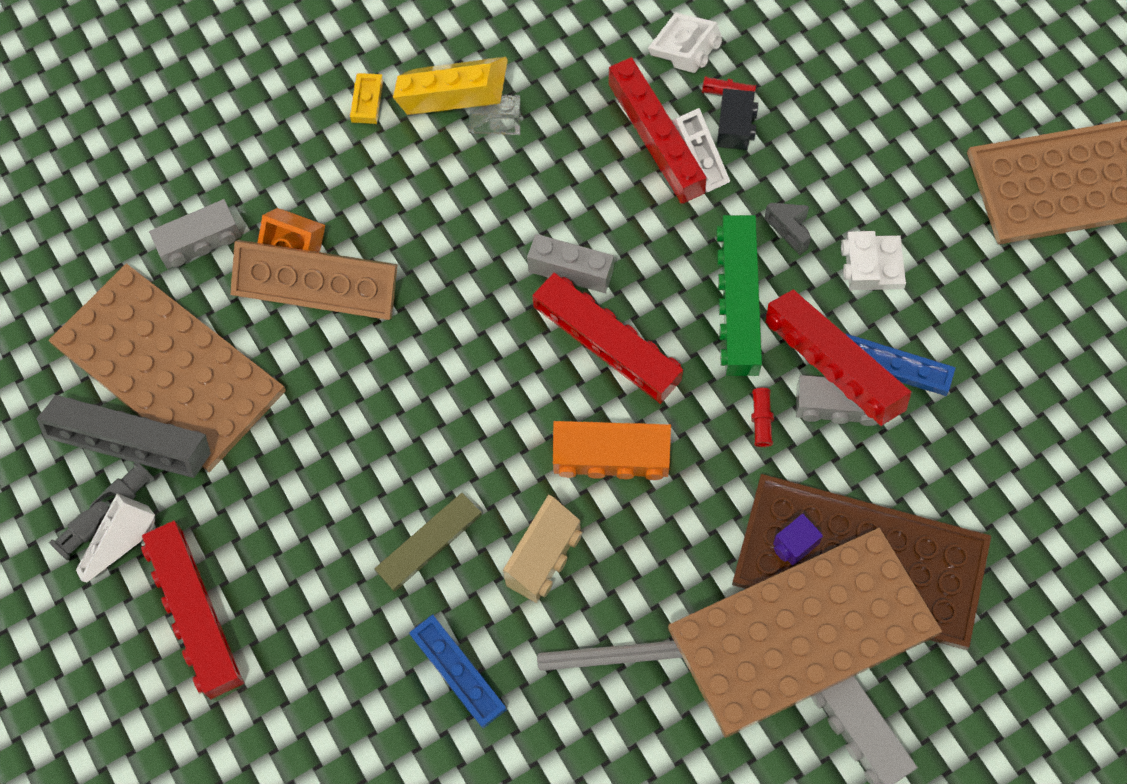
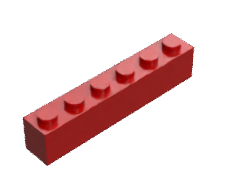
[609,57,707,204]
[532,273,683,404]
[765,289,911,426]
[141,520,244,699]

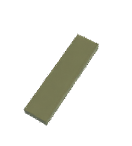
[374,493,482,592]

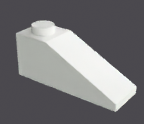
[671,108,731,193]
[76,493,155,583]

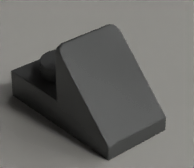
[764,203,811,256]

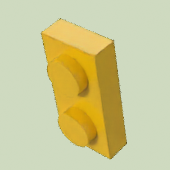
[350,73,383,124]

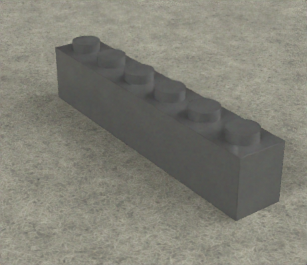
[37,395,211,478]

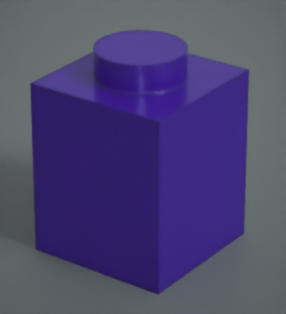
[773,514,823,566]

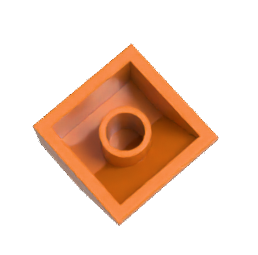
[258,208,325,252]

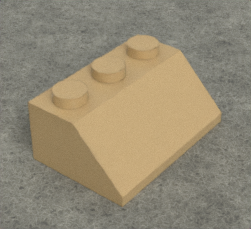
[503,495,582,603]

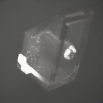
[468,95,522,135]

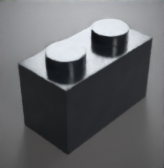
[716,88,758,150]

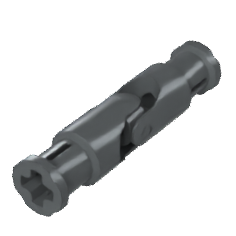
[49,462,154,561]

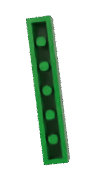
[716,215,762,376]

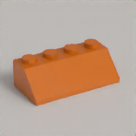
[553,421,671,480]

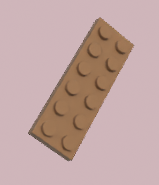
[230,240,398,320]

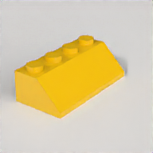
[393,56,508,115]

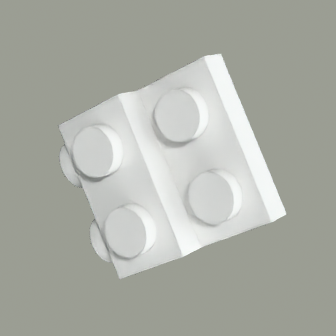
[648,12,722,73]
[841,231,906,290]

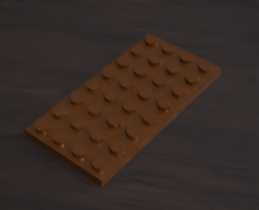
[732,474,991,651]

